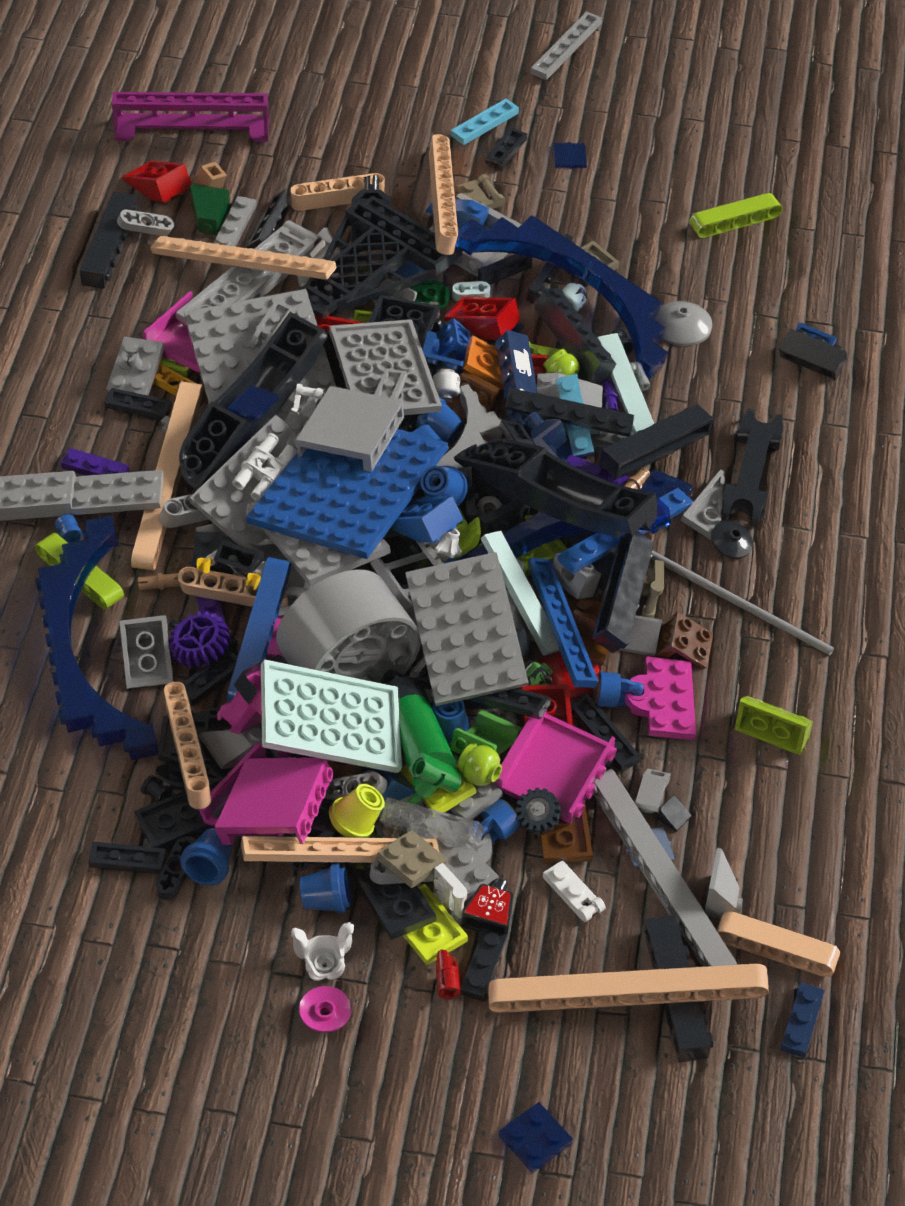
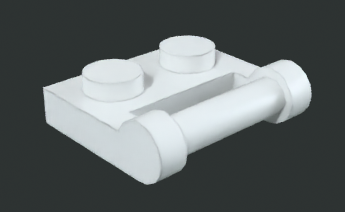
[433,863,467,925]

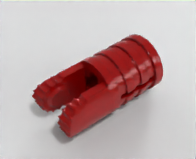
[436,949,461,999]

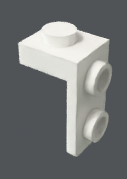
[310,228,341,258]

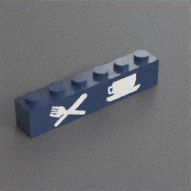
[496,330,542,440]

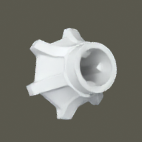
[428,529,461,561]

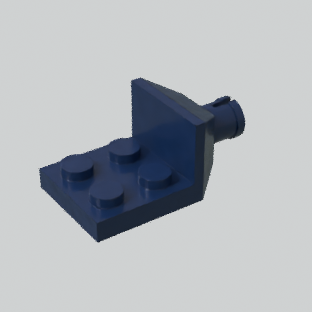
[524,412,567,463]

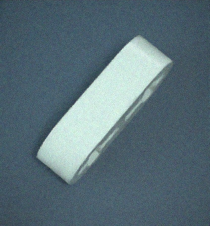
[452,281,490,301]

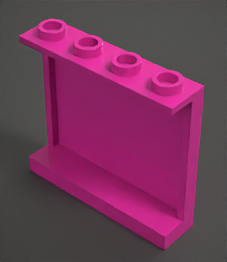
[143,291,200,373]
[494,710,617,824]
[215,757,333,845]

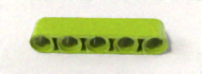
[689,193,783,238]
[35,533,124,610]

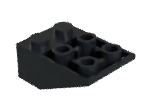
[380,536,433,584]

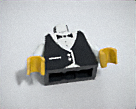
[196,540,266,590]

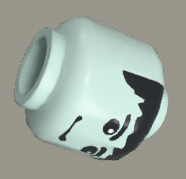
[562,283,587,311]

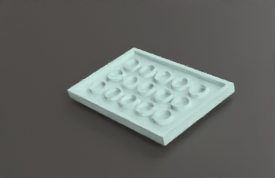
[261,660,402,773]

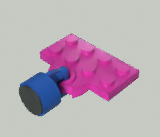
[592,656,696,740]

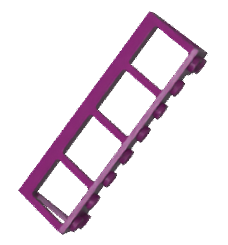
[112,92,269,143]

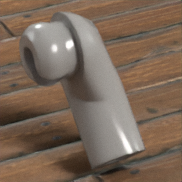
[630,361,651,391]

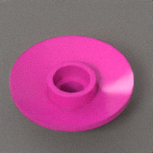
[299,986,351,1033]

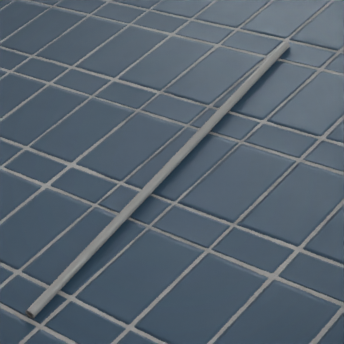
[651,550,834,655]

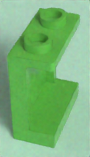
[450,710,522,761]

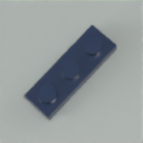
[780,982,825,1058]

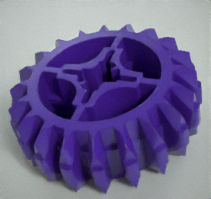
[168,611,231,669]

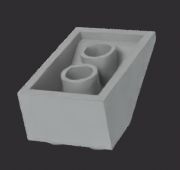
[119,615,173,689]

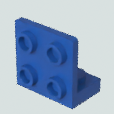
[436,318,471,358]
[423,331,464,373]

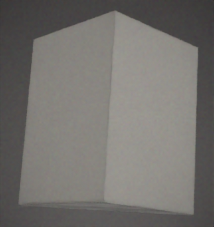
[619,615,662,657]

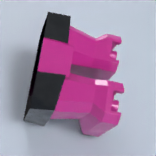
[217,655,294,758]

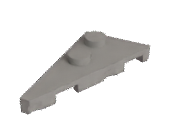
[681,470,725,540]

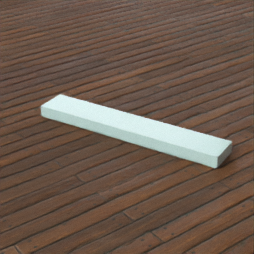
[598,333,654,433]
[480,531,560,656]

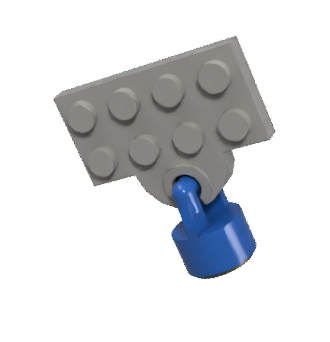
[413,799,521,907]

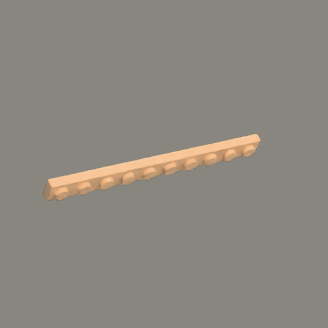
[151,236,336,280]

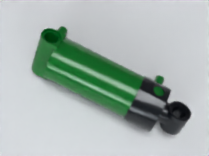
[381,669,462,808]

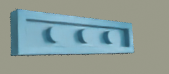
[451,99,519,145]
[556,374,594,458]

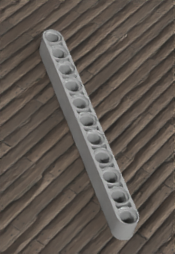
[593,769,737,967]

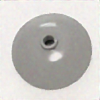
[651,301,712,346]

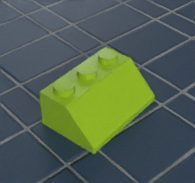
[735,696,813,755]

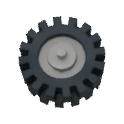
[516,787,561,834]

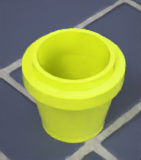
[329,784,385,838]

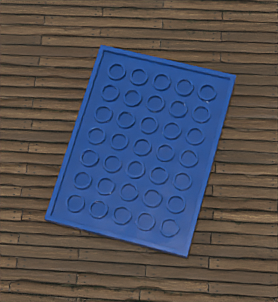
[246,429,448,559]

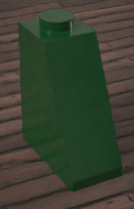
[190,184,230,235]

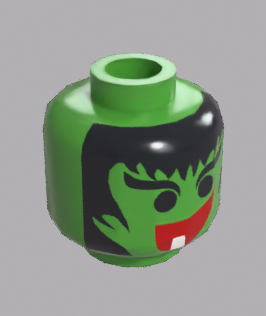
[525,662,553,686]

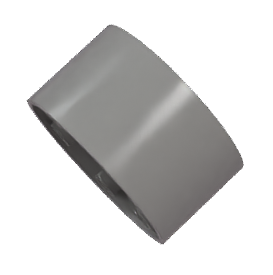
[276,570,421,683]

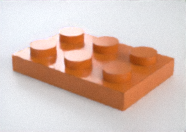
[463,336,504,390]

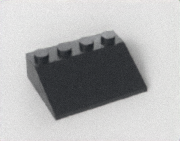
[368,295,440,350]

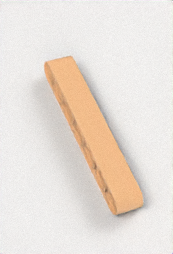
[164,682,211,809]

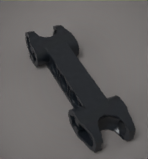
[721,408,783,527]

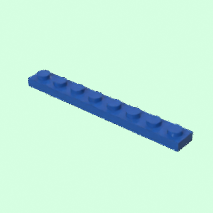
[557,488,693,574]
[527,558,598,688]

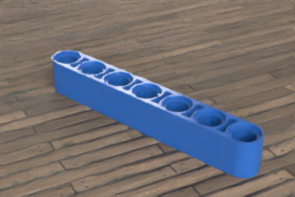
[227,557,291,702]

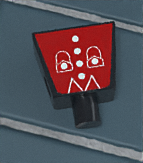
[462,878,514,938]

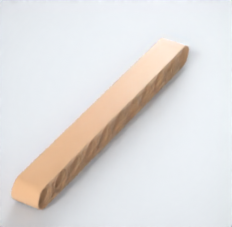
[429,134,458,255]
[131,382,203,570]
[489,964,769,1013]

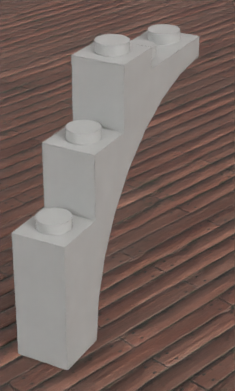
[436,384,502,468]

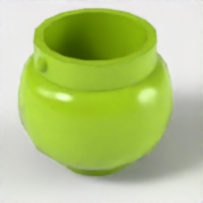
[543,349,580,379]
[457,744,502,786]

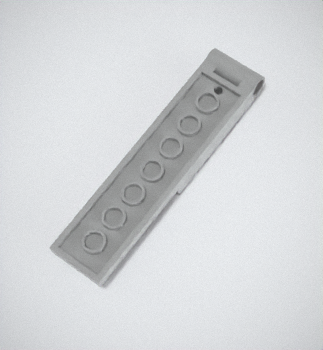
[176,220,322,324]
[0,470,164,521]

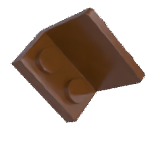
[446,370,500,424]
[572,610,608,666]
[655,612,713,669]

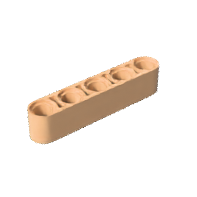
[291,173,385,211]
[178,567,289,607]
[717,911,840,977]

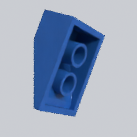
[391,496,463,544]

